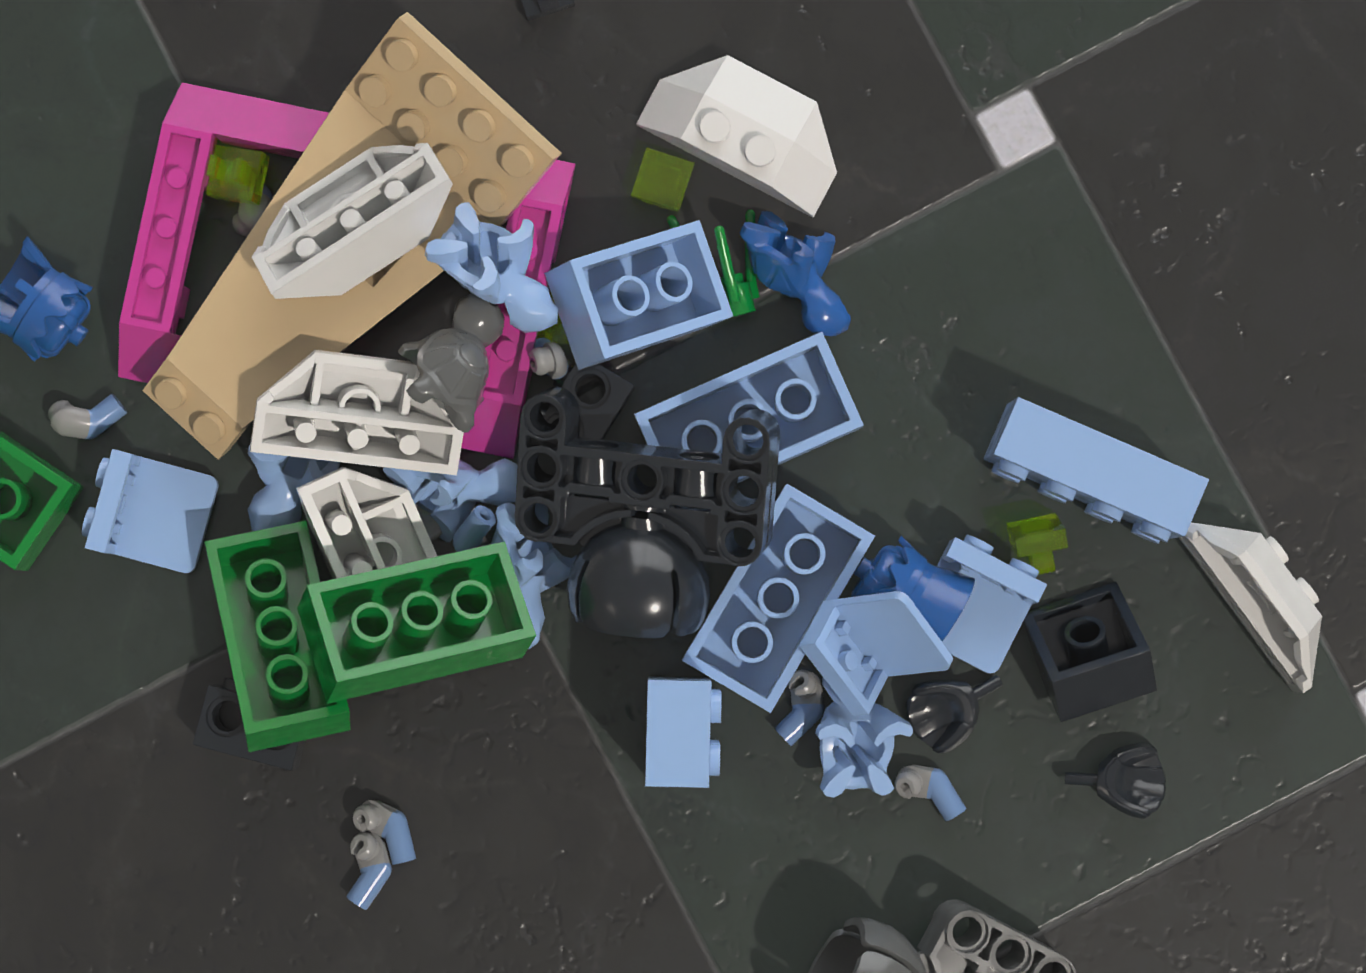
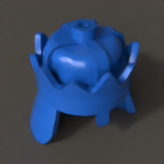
[0,236,93,362]
[851,536,975,641]

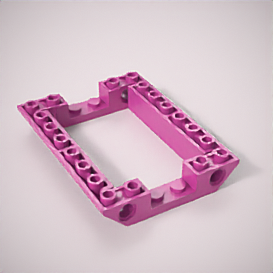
[118,83,576,459]

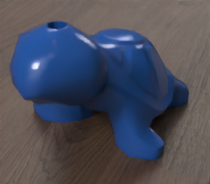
[739,211,851,336]

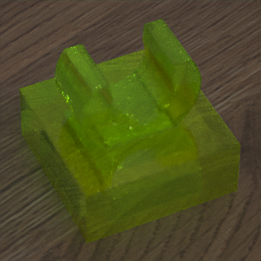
[206,145,270,205]
[1006,513,1068,575]

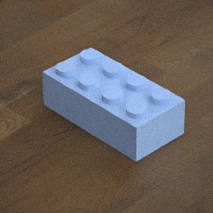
[634,332,863,507]
[983,397,1209,544]
[682,484,875,713]

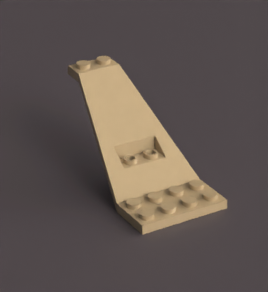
[142,12,562,460]

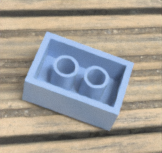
[544,220,733,370]
[645,676,721,788]

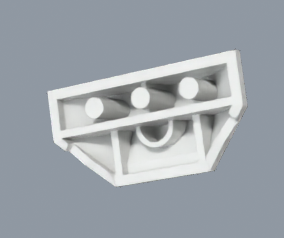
[636,55,837,218]
[252,143,453,299]
[250,350,464,476]
[296,467,437,579]
[1179,522,1322,693]

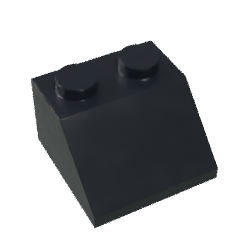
[1023,582,1157,722]

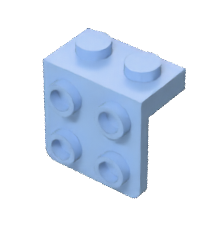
[82,449,219,573]
[937,534,1047,673]
[799,591,953,716]

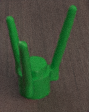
[667,209,760,317]

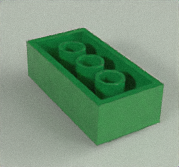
[0,431,84,571]
[205,521,351,752]
[297,541,536,704]

